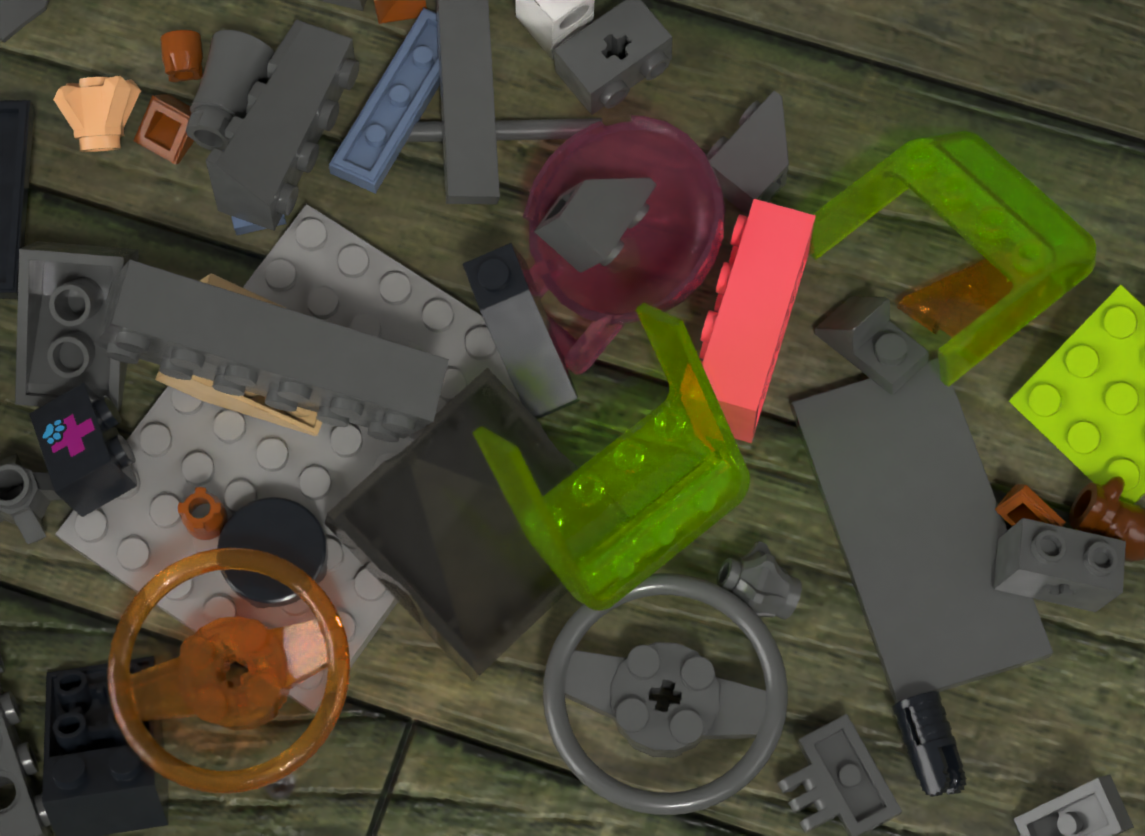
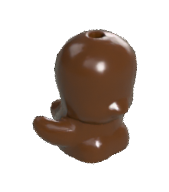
[1069,476,1145,562]

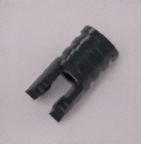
[892,691,967,797]

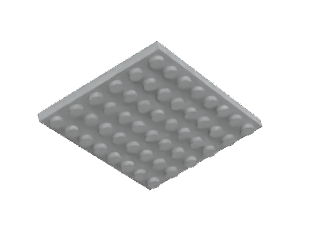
[55,204,529,716]

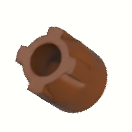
[160,30,203,83]
[178,487,228,540]

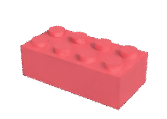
[684,199,816,443]

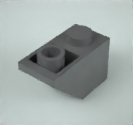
[706,90,789,216]
[534,178,657,273]

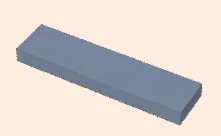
[329,8,440,194]

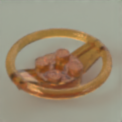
[107,548,350,794]

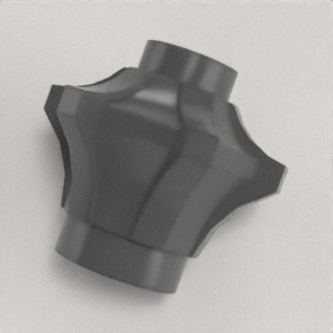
[716,541,802,622]

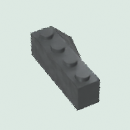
[206,20,359,231]

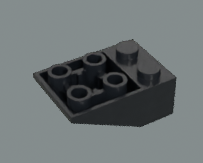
[42,656,169,836]

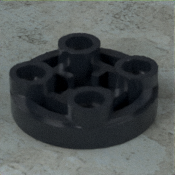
[217,497,328,609]

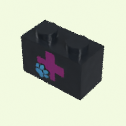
[29,382,137,517]

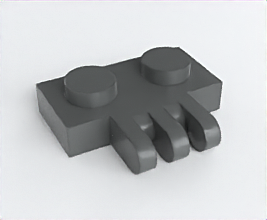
[777,714,902,836]

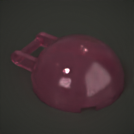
[523,115,726,375]

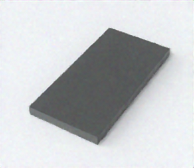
[791,357,1053,704]

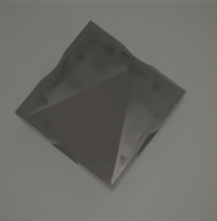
[324,367,637,681]

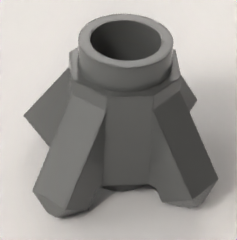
[0,453,63,544]

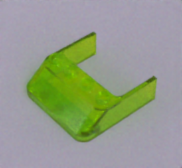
[809,131,1096,387]
[473,303,750,611]

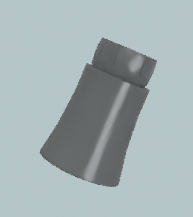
[185,30,275,151]

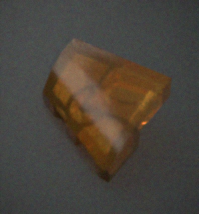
[897,253,1045,358]

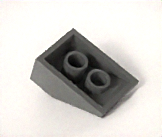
[15,241,139,412]

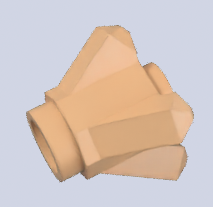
[53,76,141,152]

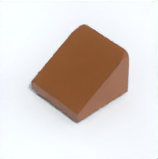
[133,94,194,165]
[995,484,1066,527]

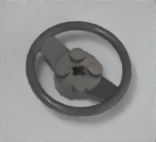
[543,573,788,815]

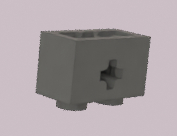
[554,0,672,115]
[994,518,1126,612]

